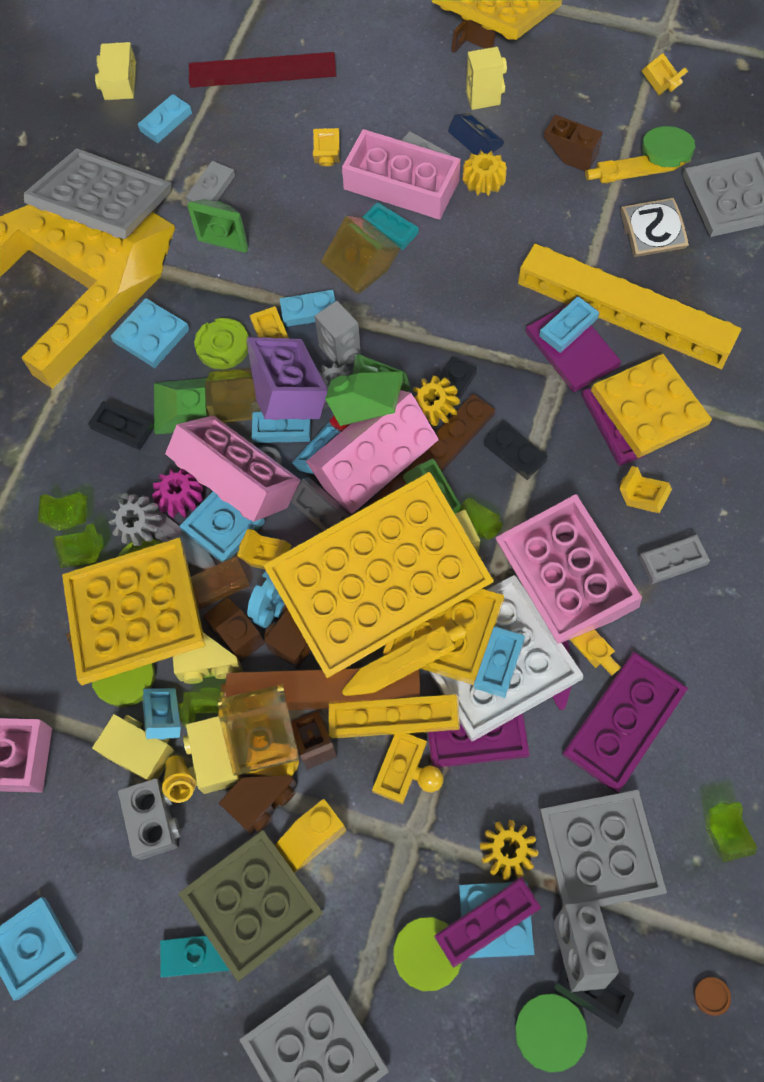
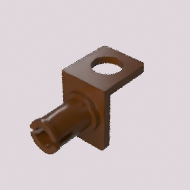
[451,19,496,53]

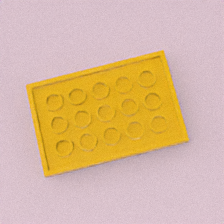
[263,472,494,678]

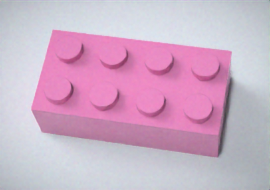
[342,129,460,220]
[306,390,439,514]
[165,415,300,522]
[0,718,52,793]

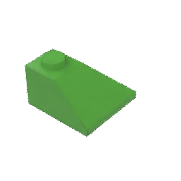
[188,199,248,253]
[325,371,403,426]
[154,378,212,435]

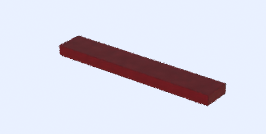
[189,52,336,88]

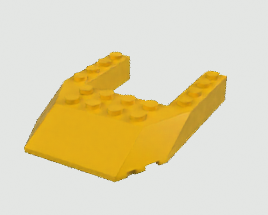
[0,205,175,389]

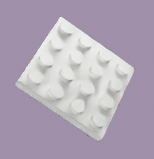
[429,575,583,742]

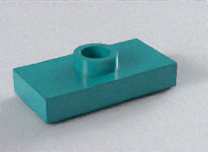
[361,202,419,251]
[160,936,230,978]

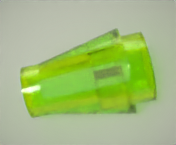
[459,498,503,540]

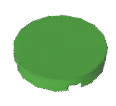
[642,126,695,167]
[514,994,588,1072]

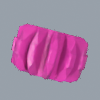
[152,467,203,518]

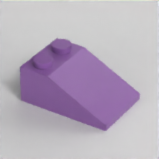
[247,337,328,420]

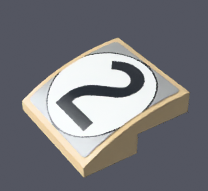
[621,198,689,257]

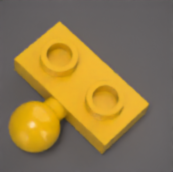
[372,733,444,805]

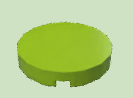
[194,318,249,370]
[92,663,156,708]
[393,917,462,991]

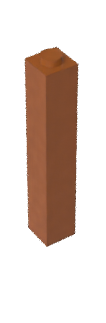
[221,669,420,712]

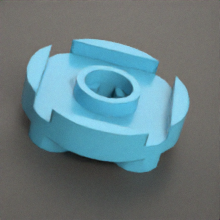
[247,571,285,628]

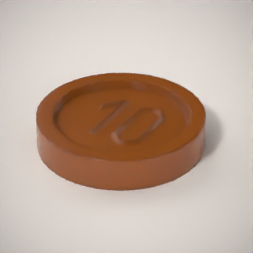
[693,977,731,1016]

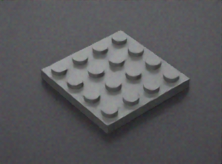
[24,148,171,239]

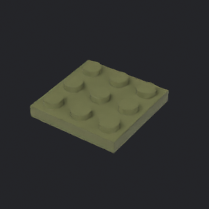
[178,830,323,983]

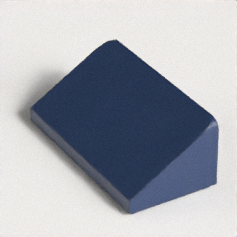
[448,113,504,155]

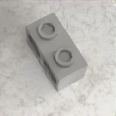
[314,301,361,368]
[118,778,181,860]
[553,901,619,992]

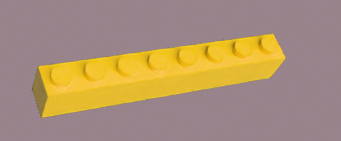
[518,244,742,370]

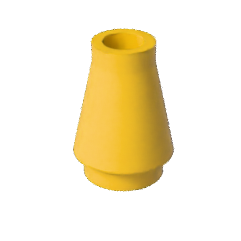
[162,755,196,803]

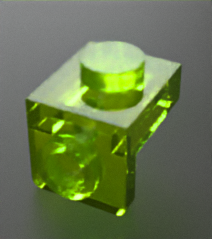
[38,492,88,531]
[53,523,103,568]
[178,688,228,730]
[706,801,757,862]

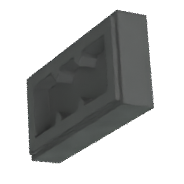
[290,477,351,531]

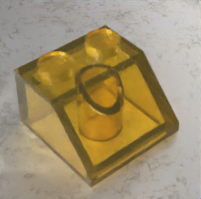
[321,216,401,294]
[205,368,261,422]
[218,684,299,776]

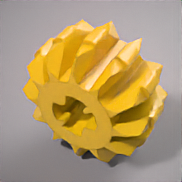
[462,150,507,196]
[413,375,460,426]
[480,820,538,880]

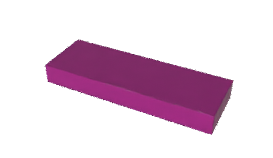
[581,388,645,466]
[434,877,541,968]

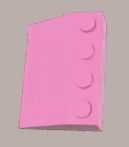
[495,494,642,644]

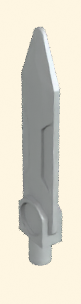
[120,492,217,572]

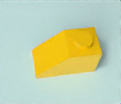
[274,799,347,873]

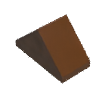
[289,711,337,770]

